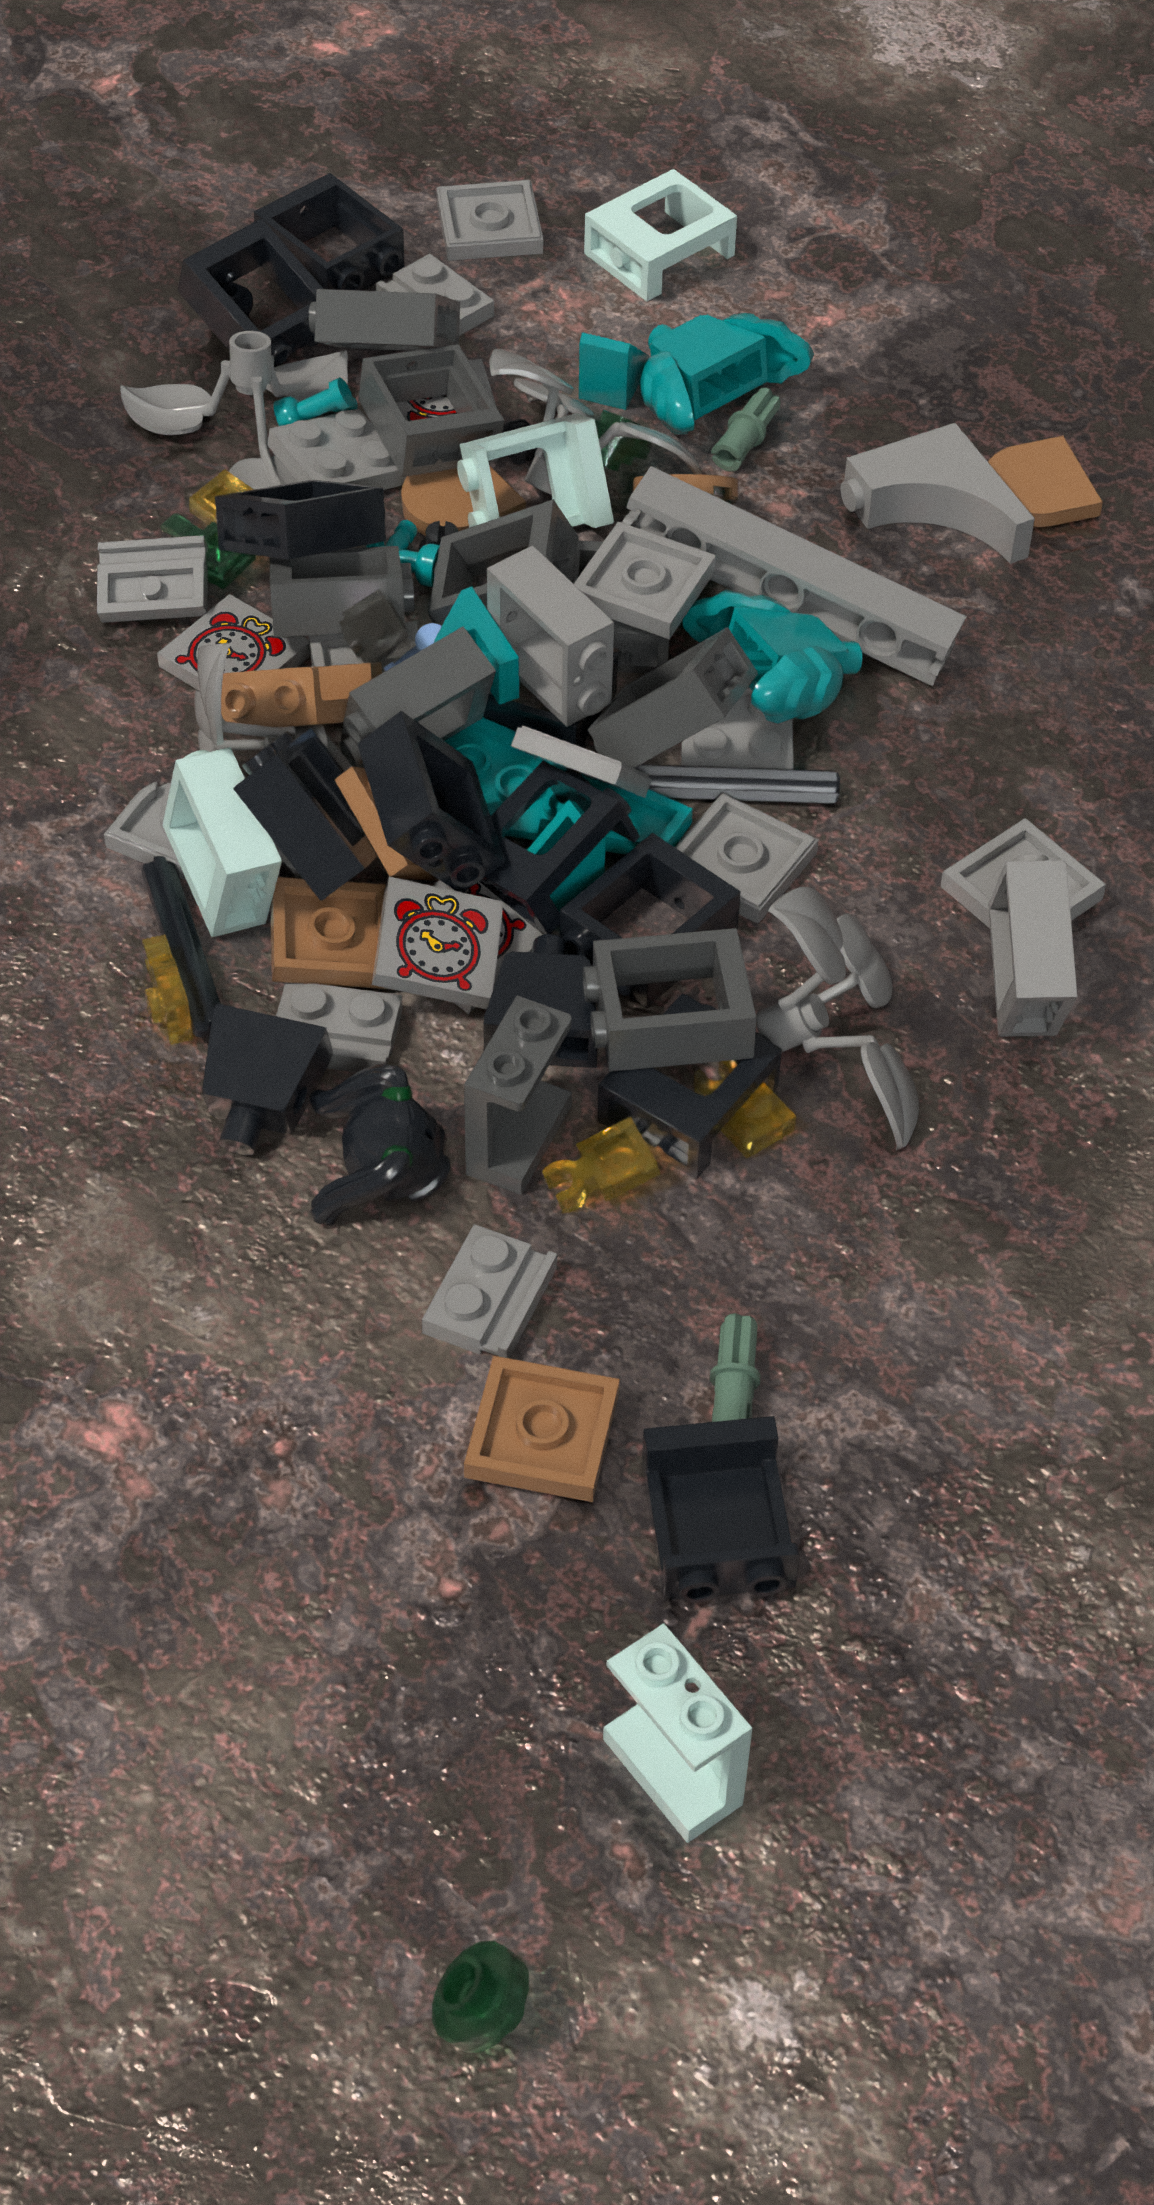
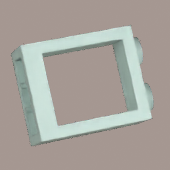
[163,747,282,937]

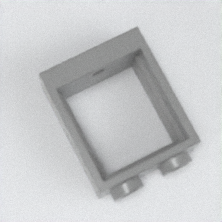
[487,545,614,727]
[988,854,1078,1037]

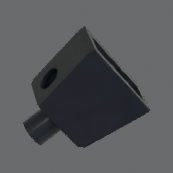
[483,934,598,1068]
[202,1003,333,1155]

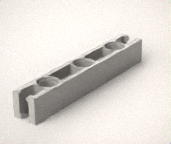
[622,466,967,686]

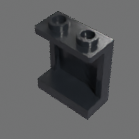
[642,1416,800,1603]

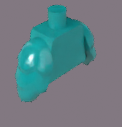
[640,313,814,435]
[682,590,862,724]

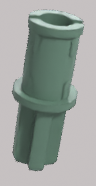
[711,388,781,471]
[709,1313,761,1422]

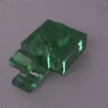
[161,514,256,590]

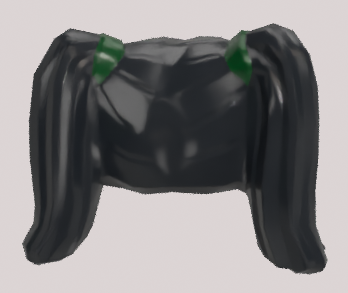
[309,1063,450,1226]

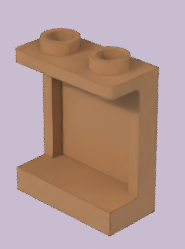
[221,662,382,727]

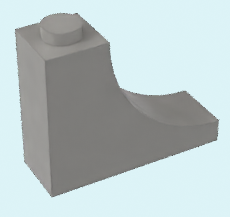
[840,423,1035,564]

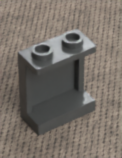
[464,996,572,1195]

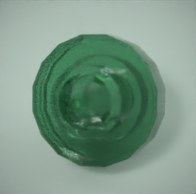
[595,410,653,472]
[432,1940,529,2053]

